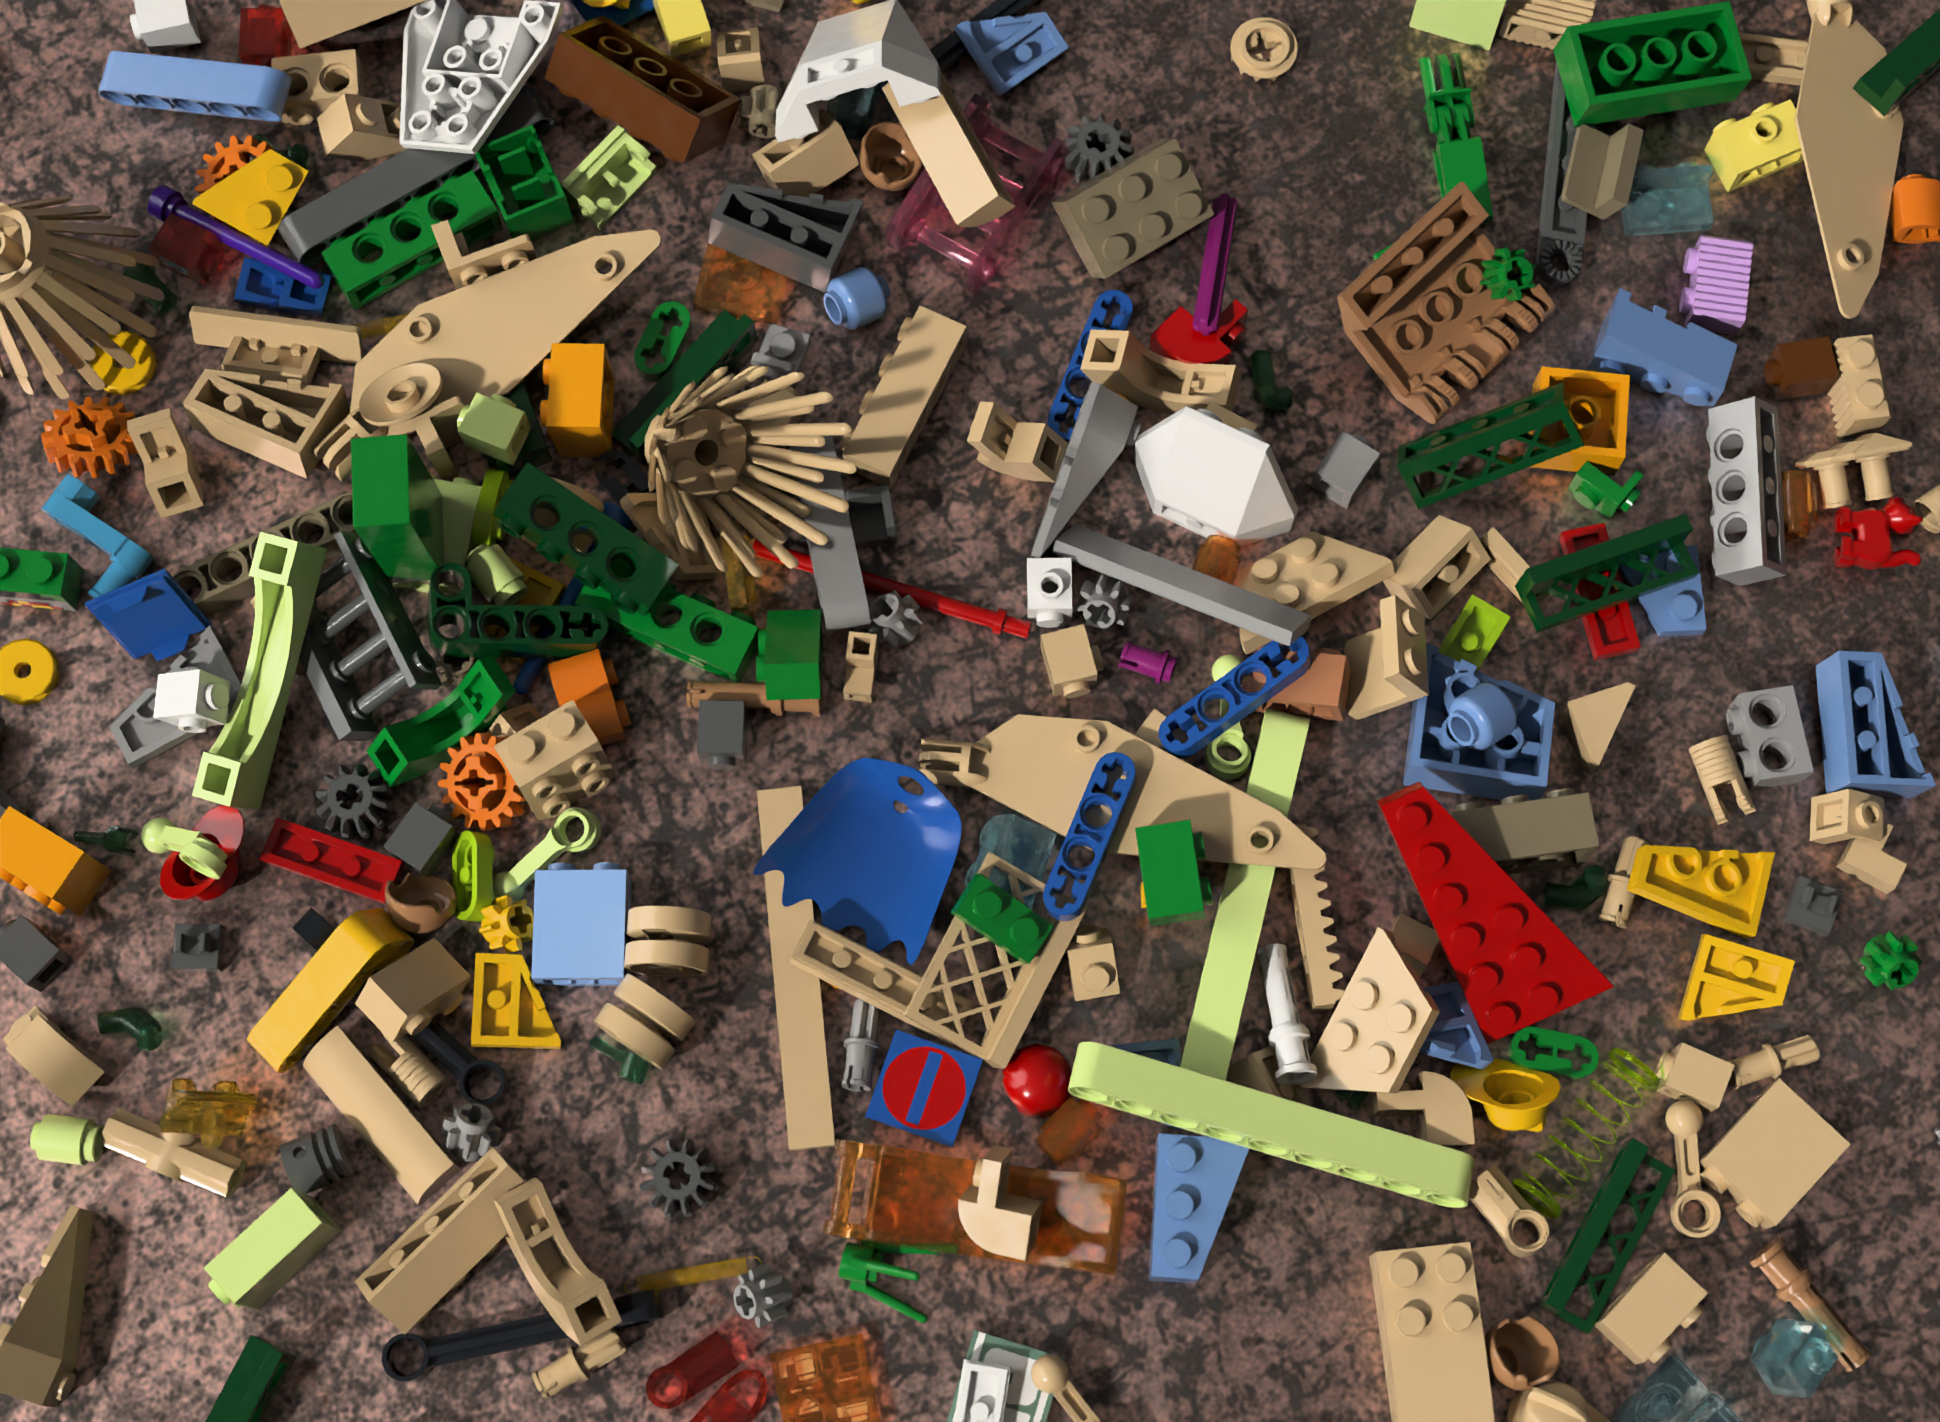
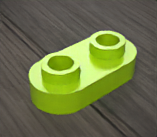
[472,469,514,547]
[452,831,495,922]

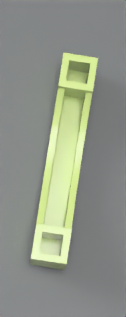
[192,532,327,809]

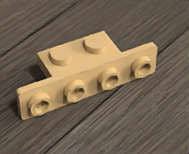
[189,306,364,385]

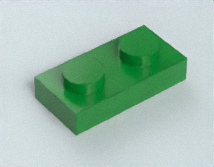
[950,873,1054,964]

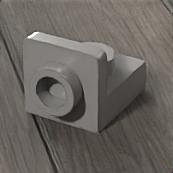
[751,323,812,388]

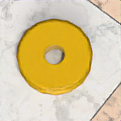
[89,330,156,395]
[0,638,60,705]

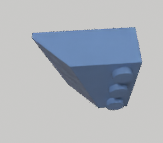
[1403,642,1555,801]

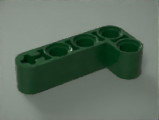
[428,562,608,658]

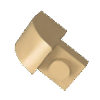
[967,401,1068,482]
[127,408,204,519]
[3,1005,105,1106]
[1371,1071,1475,1150]
[958,1145,1043,1261]

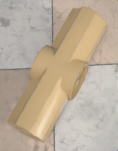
[101,1108,247,1198]

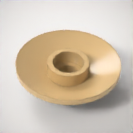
[359,363,443,426]

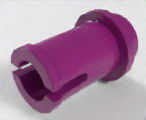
[1118,640,1178,685]

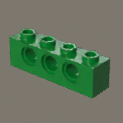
[321,170,503,310]
[575,559,759,682]

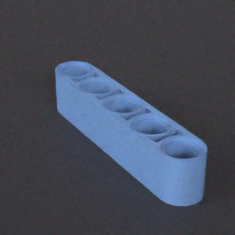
[98,51,292,122]

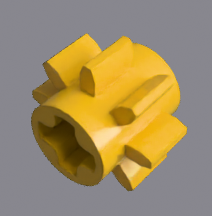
[479,894,534,954]

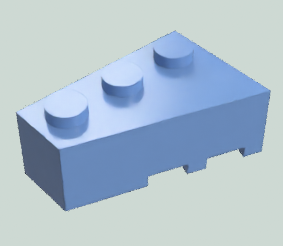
[1588,288,1738,407]
[1815,651,1936,799]
[1149,1133,1249,1284]

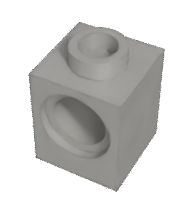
[1310,431,1380,509]

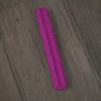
[1192,193,1238,336]

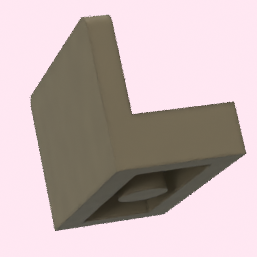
[1561,123,1644,220]

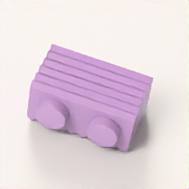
[1679,235,1754,336]

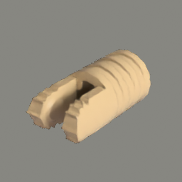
[1688,735,1756,825]
[366,1033,449,1109]

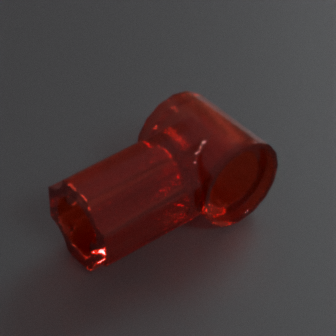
[646,1331,740,1413]

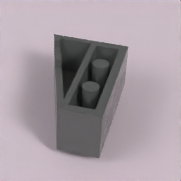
[708,183,864,293]

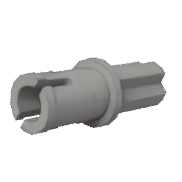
[842,998,880,1092]

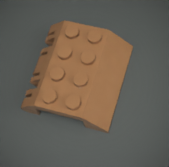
[1337,181,1556,425]

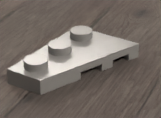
[109,625,242,768]

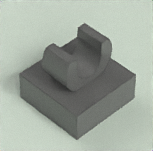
[1782,876,1844,937]
[172,924,225,972]

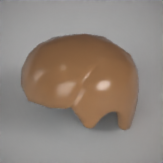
[859,121,923,191]
[385,873,457,934]
[1484,1316,1561,1391]

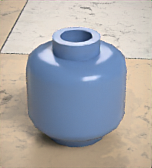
[823,267,890,330]
[1447,683,1517,750]

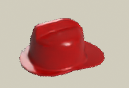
[160,805,245,901]

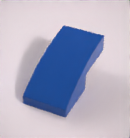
[233,257,332,317]

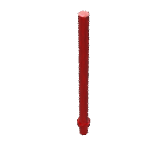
[752,539,1032,639]

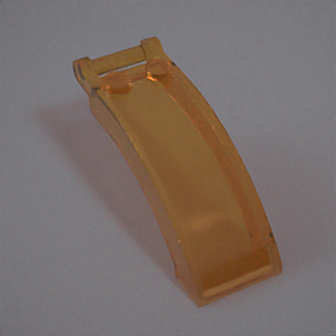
[822,1140,1127,1275]

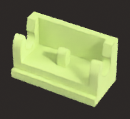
[560,125,658,230]

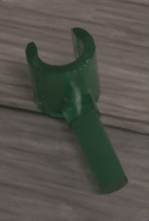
[73,825,139,856]
[589,1036,648,1084]

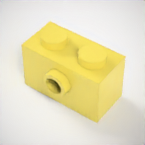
[1704,99,1804,192]

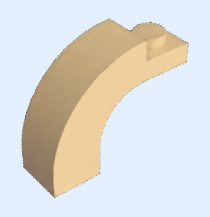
[1080,329,1242,414]
[493,1177,622,1346]

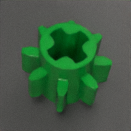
[1480,247,1536,301]
[1860,931,1923,991]

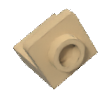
[1066,925,1120,1002]

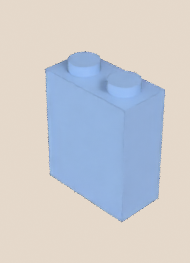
[531,862,632,986]

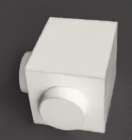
[130,0,201,54]
[1027,558,1072,628]
[153,669,231,733]

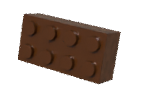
[544,15,741,164]

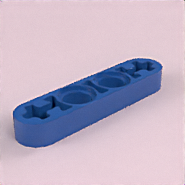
[1047,290,1133,446]
[1159,637,1312,758]
[1043,752,1137,921]

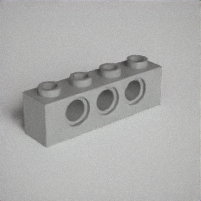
[1706,396,1787,586]

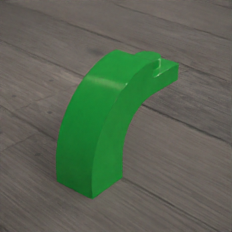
[366,655,516,787]

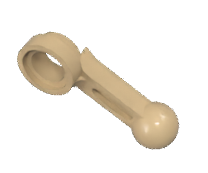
[1665,1100,1721,1238]
[1031,1354,1101,1422]

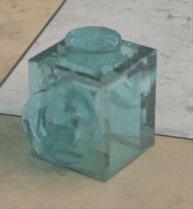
[1750,1318,1838,1399]

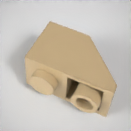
[317,93,408,162]

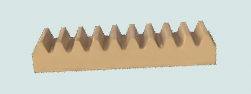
[1287,824,1345,1014]

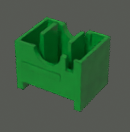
[475,124,574,241]

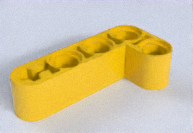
[247,908,414,1073]

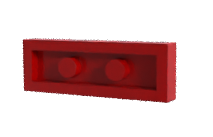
[1559,523,1641,661]
[259,817,406,905]

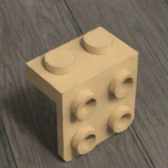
[1344,595,1429,720]
[494,699,616,820]

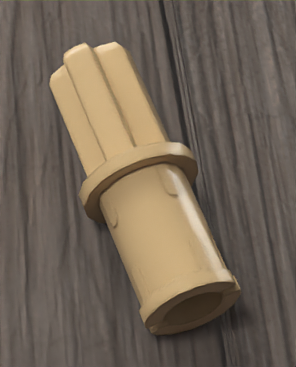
[1598,836,1650,928]
[1726,1035,1820,1089]
[532,1329,626,1400]

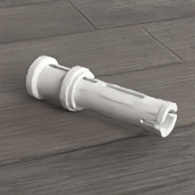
[1257,943,1317,1085]

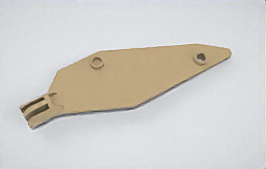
[1794,0,1904,319]
[312,229,661,482]
[916,714,1326,870]

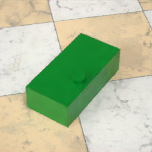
[1553,1,1752,127]
[351,434,445,583]

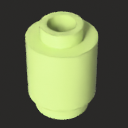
[465,543,529,605]
[30,1114,104,1165]

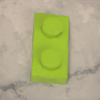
[1438,594,1511,670]

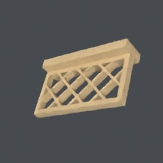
[903,853,1089,1069]

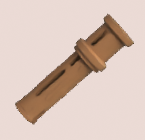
[686,679,824,717]
[1748,1236,1871,1372]

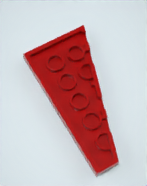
[1377,781,1614,1044]

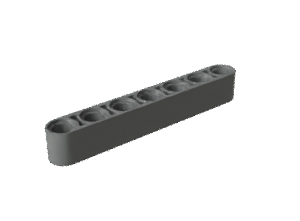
[278,85,555,267]

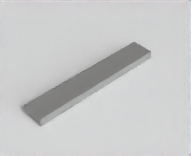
[1053,524,1312,646]

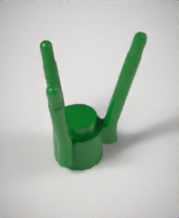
[838,1238,957,1323]

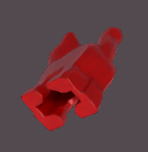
[1834,497,1923,570]

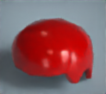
[1002,1043,1073,1119]

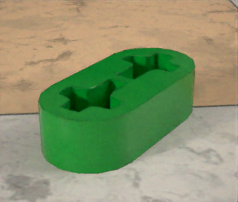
[634,301,693,382]
[1508,1027,1599,1080]

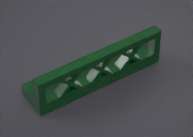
[1853,9,1940,116]
[610,309,758,466]
[1397,382,1584,509]
[1515,514,1699,633]
[1537,1138,1676,1335]
[205,1335,297,1422]

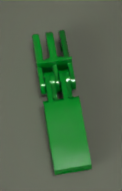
[1418,52,1493,225]

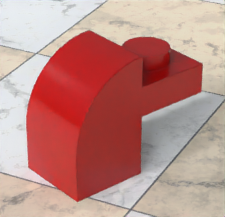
[1149,299,1248,365]

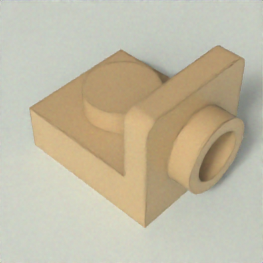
[1809,789,1884,844]

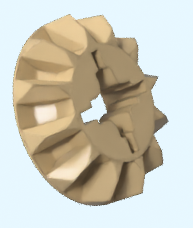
[1230,17,1298,82]

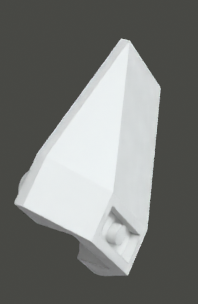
[400,0,565,154]
[775,0,941,143]
[1133,406,1298,550]

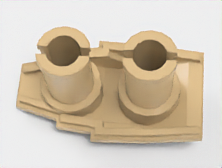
[1795,433,1912,509]

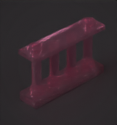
[886,93,1064,294]

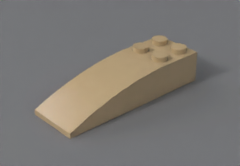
[1369,1242,1495,1422]

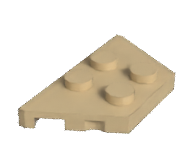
[1236,531,1395,655]
[1297,927,1440,1094]

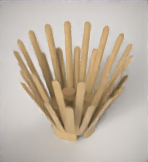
[0,196,164,399]
[644,366,857,577]

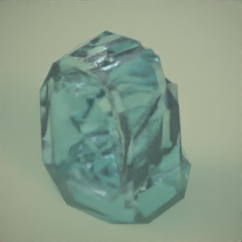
[826,83,879,141]

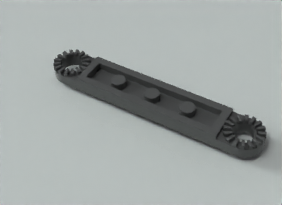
[1536,63,1596,286]

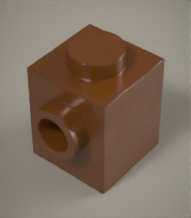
[1764,336,1839,401]

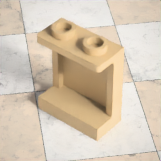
[1699,1078,1851,1229]

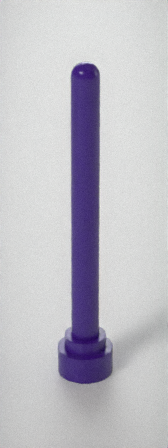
[147,185,325,289]

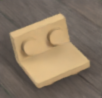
[431,220,537,290]

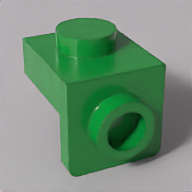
[1568,461,1644,520]

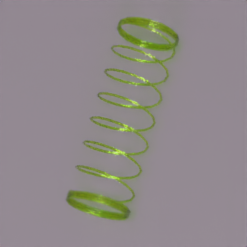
[1511,1047,1660,1219]

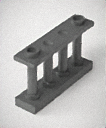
[299,531,442,741]

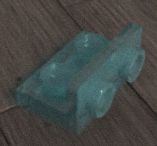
[1621,162,1714,236]
[965,813,1057,909]

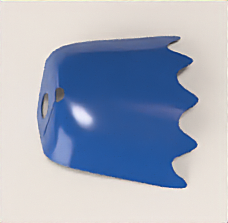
[753,757,962,965]

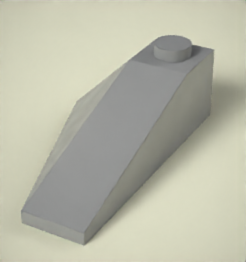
[1029,381,1141,558]

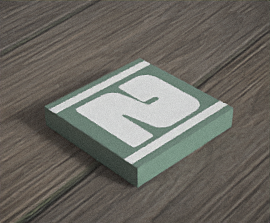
[947,1330,1064,1422]

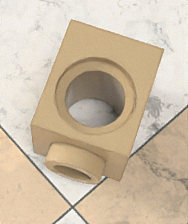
[1655,1042,1735,1113]

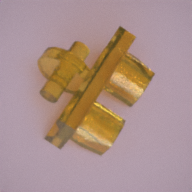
[159,1078,257,1149]

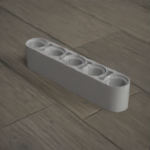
[788,436,870,632]

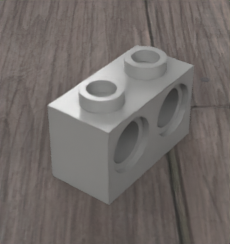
[1726,685,1814,791]

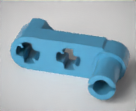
[41,474,155,598]

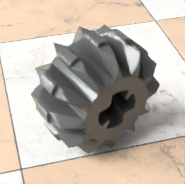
[1062,112,1134,183]
[315,763,393,840]
[640,1138,719,1218]

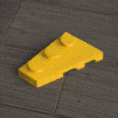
[1627,845,1775,939]

